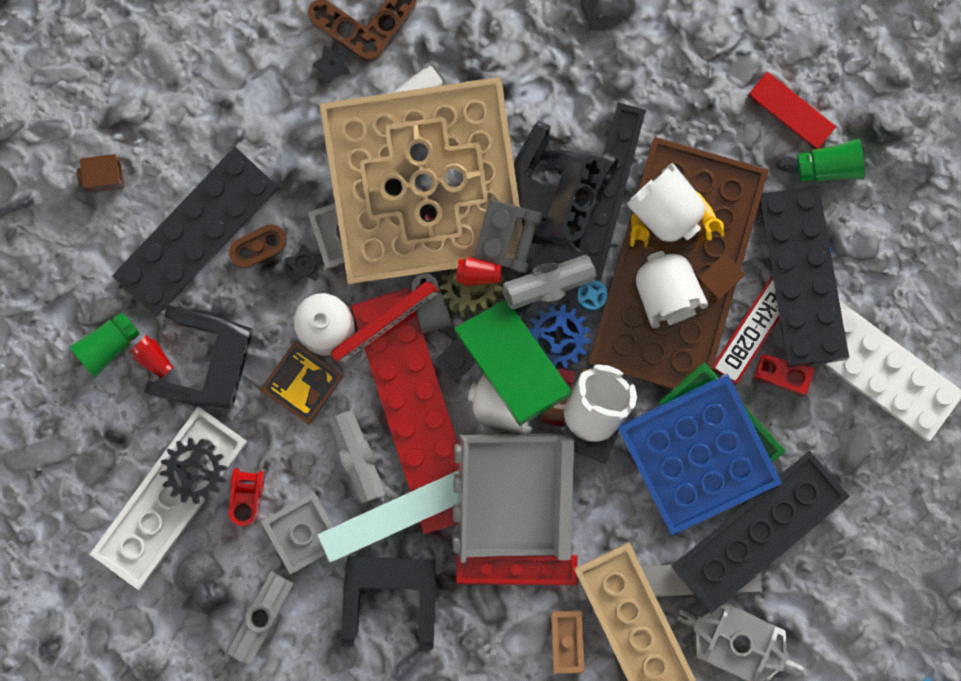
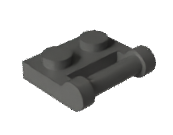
[474,199,543,272]

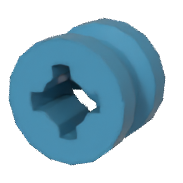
[576,280,608,312]

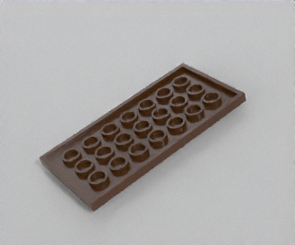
[588,136,769,389]

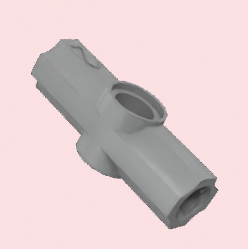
[502,255,596,310]
[329,410,386,504]
[227,571,295,665]

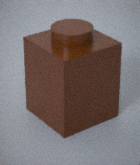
[76,154,124,193]
[697,253,745,303]

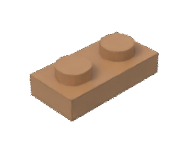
[551,610,584,674]

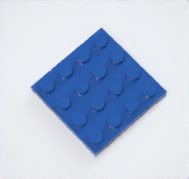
[618,373,782,535]

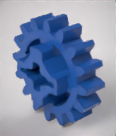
[528,304,591,369]

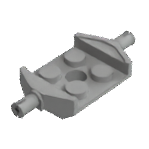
[675,603,805,681]

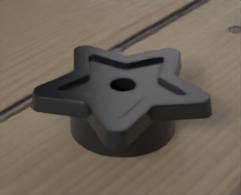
[312,45,350,83]
[285,244,323,282]

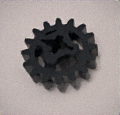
[159,438,228,504]

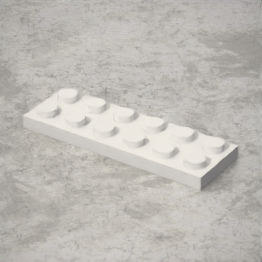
[823,300,961,442]
[90,406,248,590]

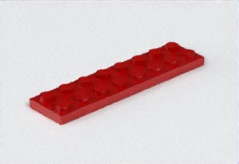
[351,287,459,534]

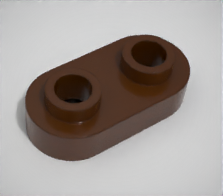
[229,224,287,269]

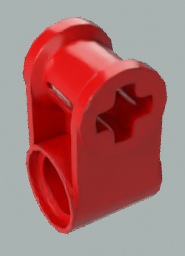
[228,468,265,527]

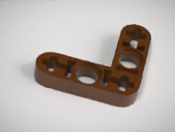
[308,0,417,62]

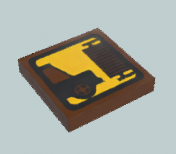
[260,341,344,425]

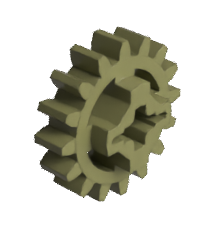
[440,268,506,318]

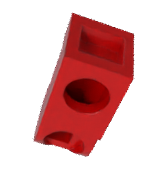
[753,355,815,398]

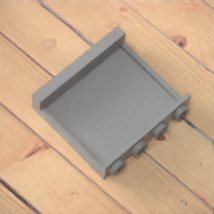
[452,434,574,562]

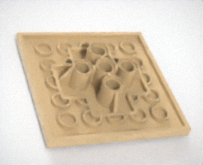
[319,77,523,284]

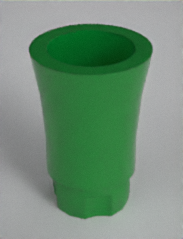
[797,138,865,182]
[69,312,140,379]

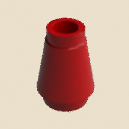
[457,256,502,286]
[129,335,174,379]

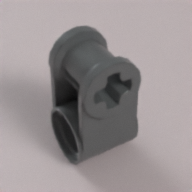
[412,274,452,334]

